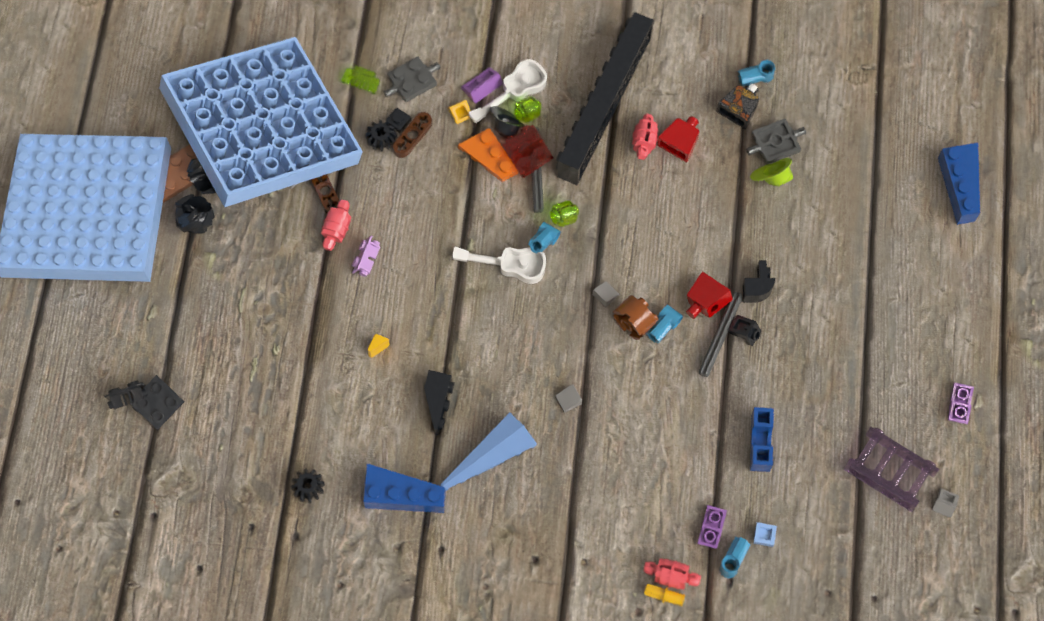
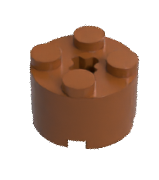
[612,295,659,340]

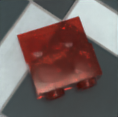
[502,125,554,178]

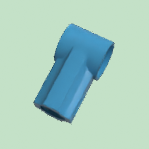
[738,60,775,87]
[528,222,561,254]
[646,305,683,344]
[720,536,751,579]

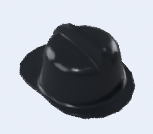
[489,106,525,140]

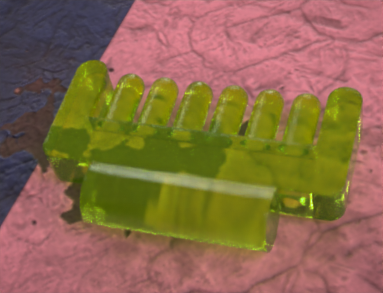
[341,66,380,94]

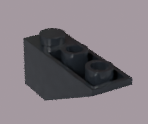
[424,370,455,435]

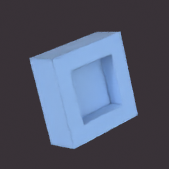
[753,522,777,547]

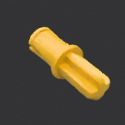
[644,584,685,607]

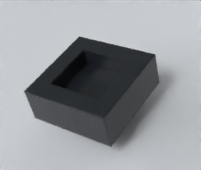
[385,107,411,133]

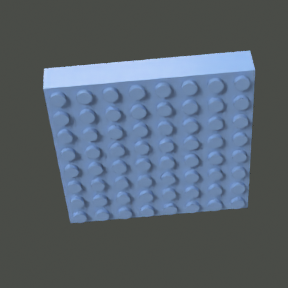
[159,37,363,207]
[0,134,171,282]

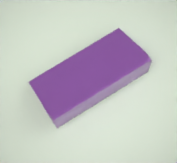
[461,67,503,103]

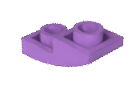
[948,383,974,424]
[697,505,727,549]

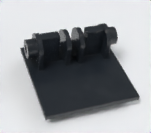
[129,375,185,430]
[104,380,148,410]

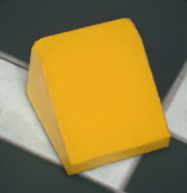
[447,100,471,124]
[367,334,390,358]

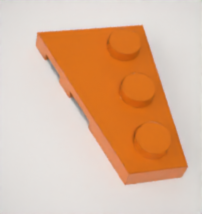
[458,128,518,182]

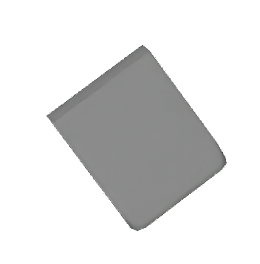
[592,282,619,307]
[555,384,582,413]
[933,488,959,517]

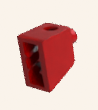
[657,116,700,163]
[686,272,733,319]

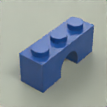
[750,407,774,472]

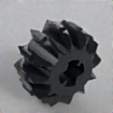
[365,120,397,152]
[291,469,325,503]

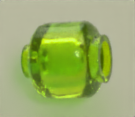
[514,96,542,123]
[550,200,579,227]

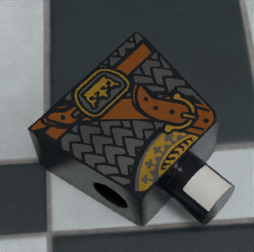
[716,84,759,130]

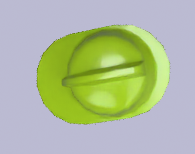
[750,158,793,186]

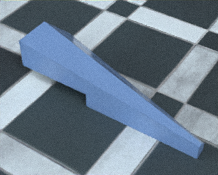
[440,412,537,491]

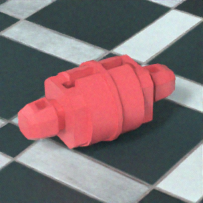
[632,114,658,160]
[321,200,351,251]
[644,558,701,589]

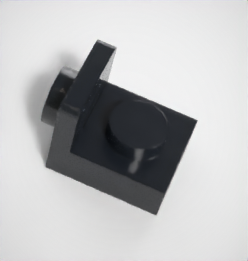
[728,315,761,346]

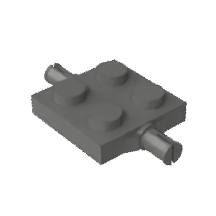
[384,56,441,102]
[746,118,806,165]

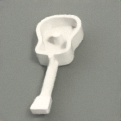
[469,59,547,123]
[452,247,546,284]

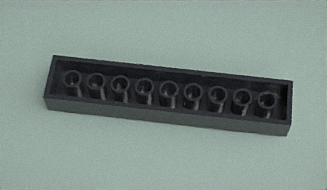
[556,12,654,186]

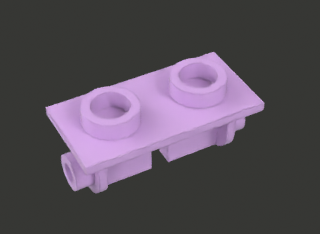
[352,236,380,277]

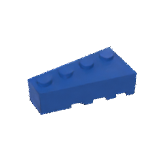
[938,143,980,225]
[364,464,446,513]

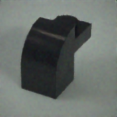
[742,260,775,303]

